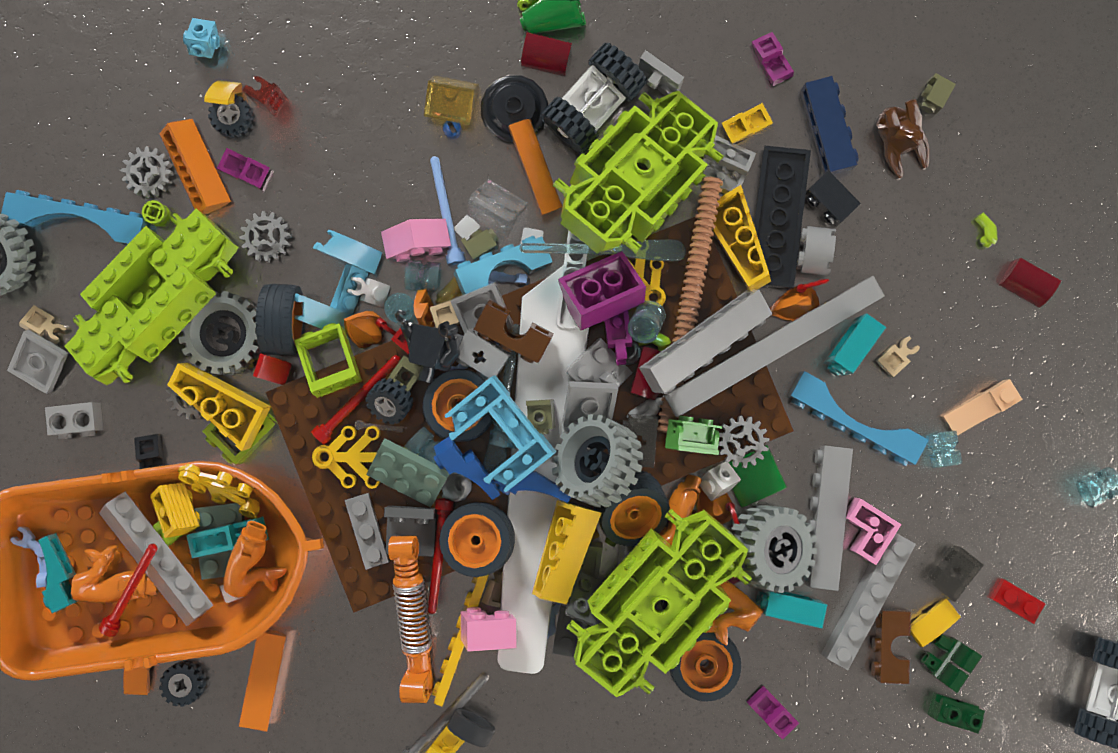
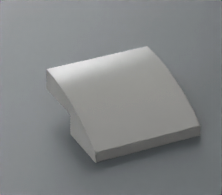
[701,135,756,194]

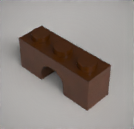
[473,300,554,363]
[871,608,911,684]

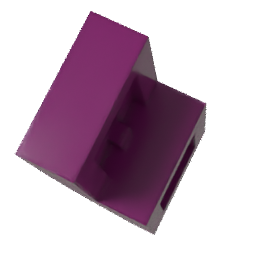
[752,32,794,86]
[217,148,270,189]
[747,686,799,740]

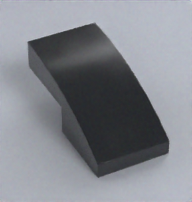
[134,434,165,469]

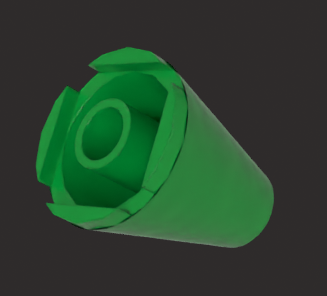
[520,0,586,34]

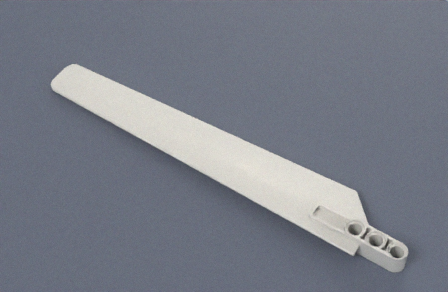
[497,230,589,674]

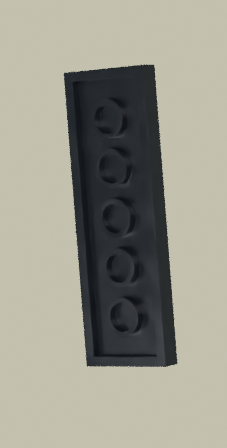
[754,145,811,289]

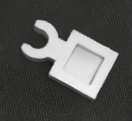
[347,277,390,308]

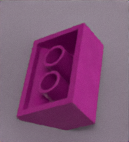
[558,251,646,331]

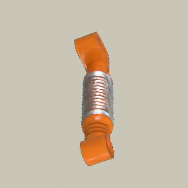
[388,536,434,703]

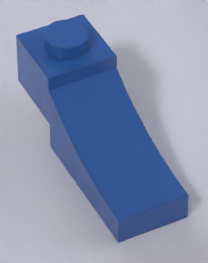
[433,437,500,500]
[495,470,571,503]

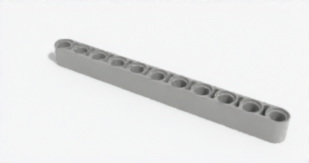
[664,276,885,417]

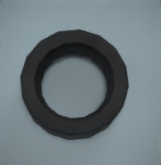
[447,708,495,747]

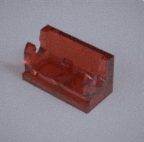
[242,76,287,117]

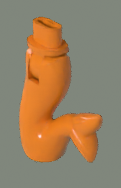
[659,474,702,546]
[224,521,287,598]
[71,545,158,603]
[706,581,764,645]

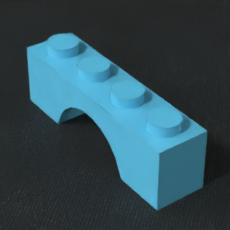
[454,236,553,295]

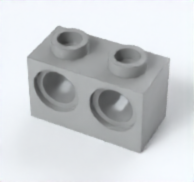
[45,402,103,440]

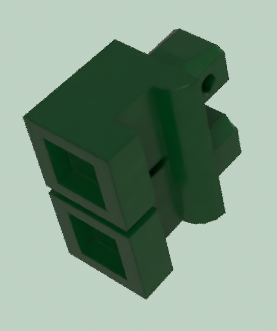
[921,634,982,693]
[928,692,985,734]

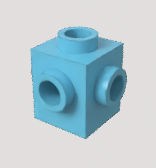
[183,18,220,58]

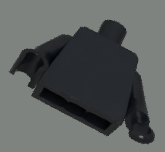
[395,310,463,383]

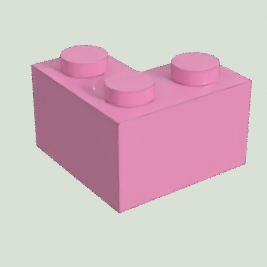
[381,219,451,262]
[846,497,901,565]
[461,607,516,651]

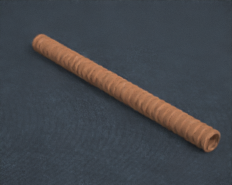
[656,177,723,434]

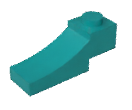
[187,516,269,558]
[38,533,78,613]

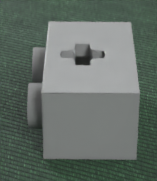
[456,328,512,380]

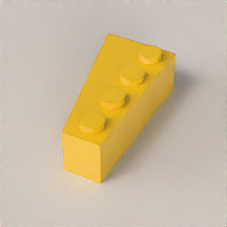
[712,185,771,290]
[167,363,271,451]
[532,500,601,605]

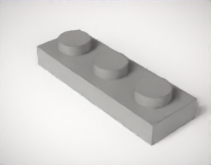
[345,493,390,569]

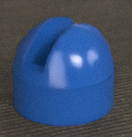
[443,119,462,139]

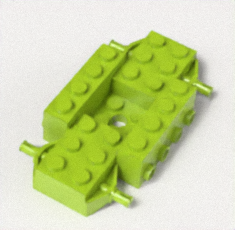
[553,91,724,254]
[65,208,238,385]
[567,509,752,697]

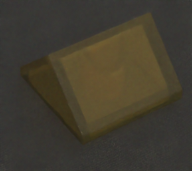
[424,75,479,125]

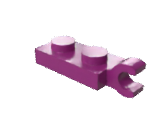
[604,310,632,366]

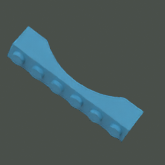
[1,190,151,246]
[787,371,929,466]

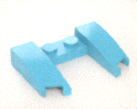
[294,230,382,339]
[445,375,556,492]

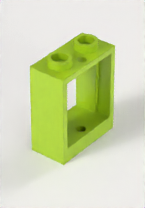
[294,323,362,398]
[202,391,279,465]

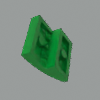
[728,444,787,508]

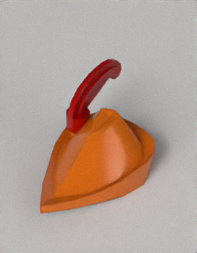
[770,279,829,321]
[344,311,397,348]
[696,474,740,524]

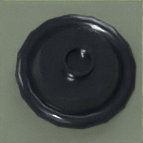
[481,75,548,142]

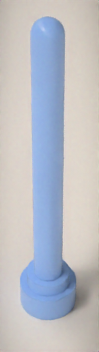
[430,156,465,266]

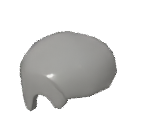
[441,467,472,502]

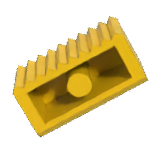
[150,482,200,538]

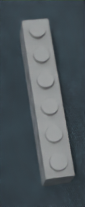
[639,290,772,394]
[803,445,853,591]
[99,492,213,626]
[821,533,916,670]

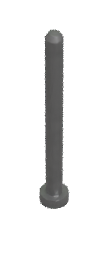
[402,673,489,753]

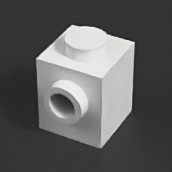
[699,462,741,501]

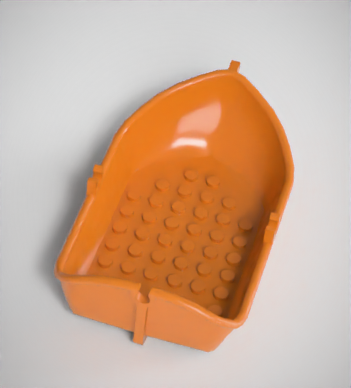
[0,461,324,681]

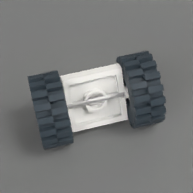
[540,42,647,154]
[1074,637,1118,749]

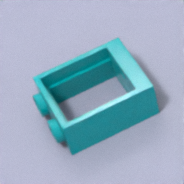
[823,313,886,377]
[756,589,827,628]

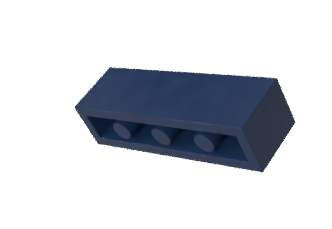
[801,76,859,175]

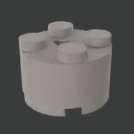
[796,226,836,276]

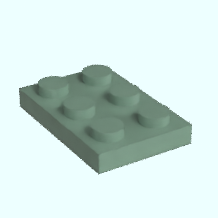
[366,438,449,508]
[194,503,251,580]

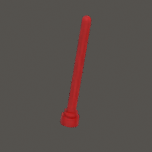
[311,355,401,445]
[427,498,455,614]
[99,544,158,637]

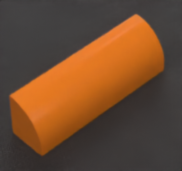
[160,119,231,215]
[508,119,563,215]
[239,629,286,732]

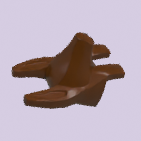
[876,99,930,178]

